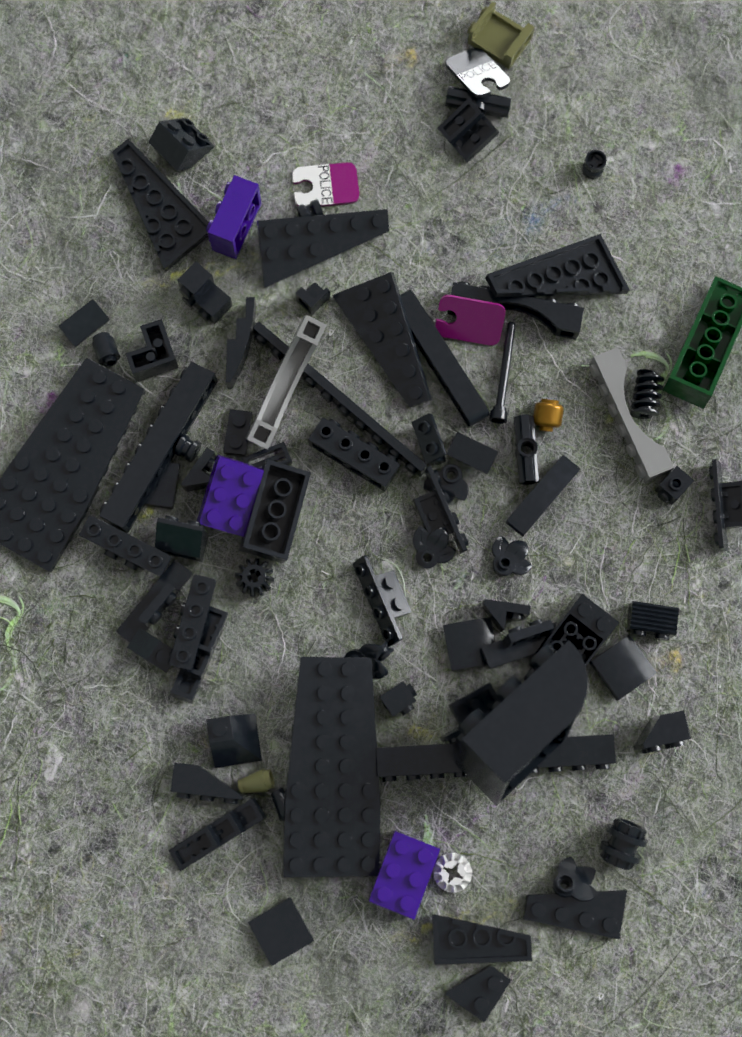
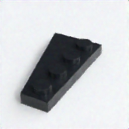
[523,890,627,939]
[432,914,532,965]

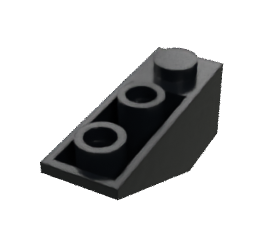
[170,762,244,804]

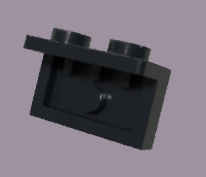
[411,413,446,465]

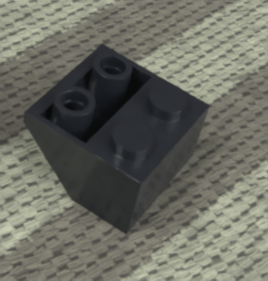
[148,117,214,171]
[155,515,209,562]
[634,710,691,754]

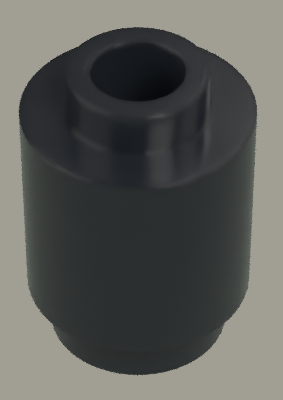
[92,332,120,367]

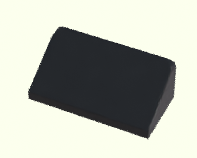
[59,299,110,347]

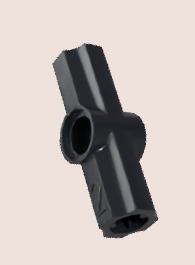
[445,86,512,118]
[514,414,539,485]

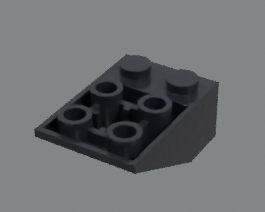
[539,593,619,667]

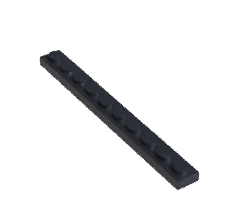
[253,321,427,477]

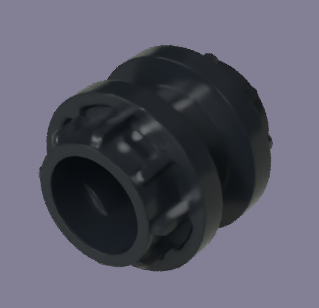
[599,818,648,870]

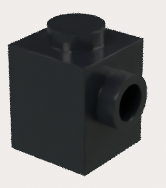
[655,466,695,505]
[379,681,417,718]

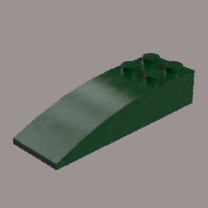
[662,276,742,409]

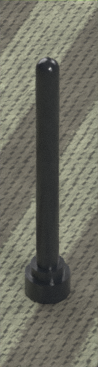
[489,321,516,424]

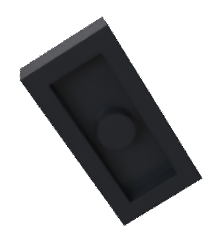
[223,409,253,457]

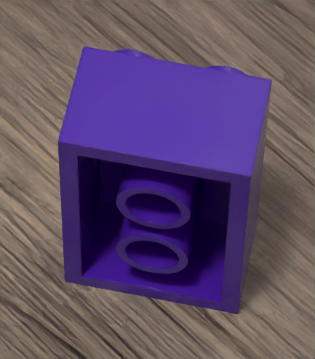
[206,175,262,259]
[197,455,264,537]
[368,831,440,920]

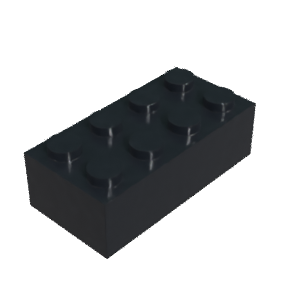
[238,459,311,563]

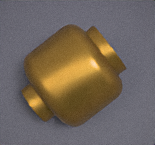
[533,399,564,432]

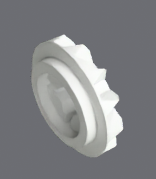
[433,853,472,893]

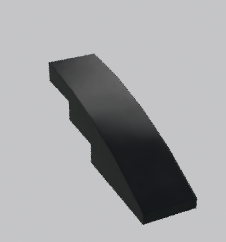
[226,297,256,389]
[505,455,581,537]
[170,606,228,704]
[168,797,267,871]

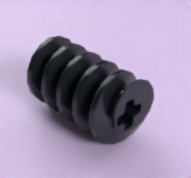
[630,369,665,419]

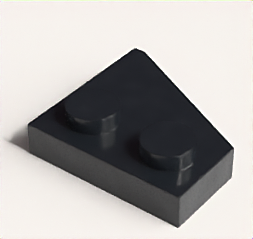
[445,965,511,1023]

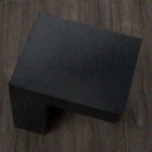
[295,283,330,315]

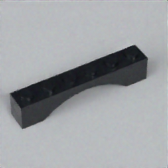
[447,281,584,340]

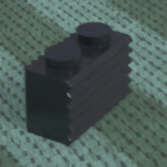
[626,601,679,641]

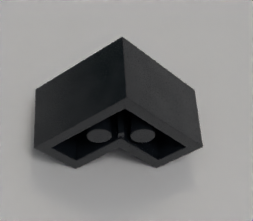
[177,261,233,324]
[125,319,179,382]

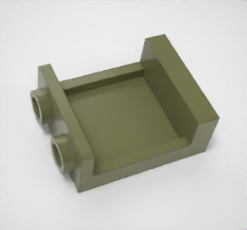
[467,1,535,69]

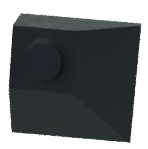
[206,713,262,768]

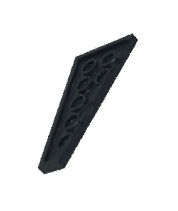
[112,138,209,272]
[257,209,389,288]
[485,234,630,297]
[332,272,432,407]

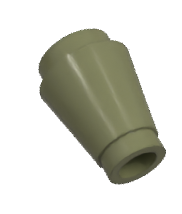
[238,768,275,794]

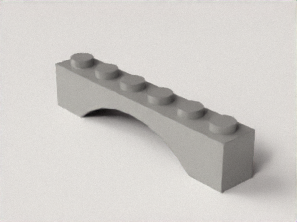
[245,315,327,449]
[589,347,674,483]

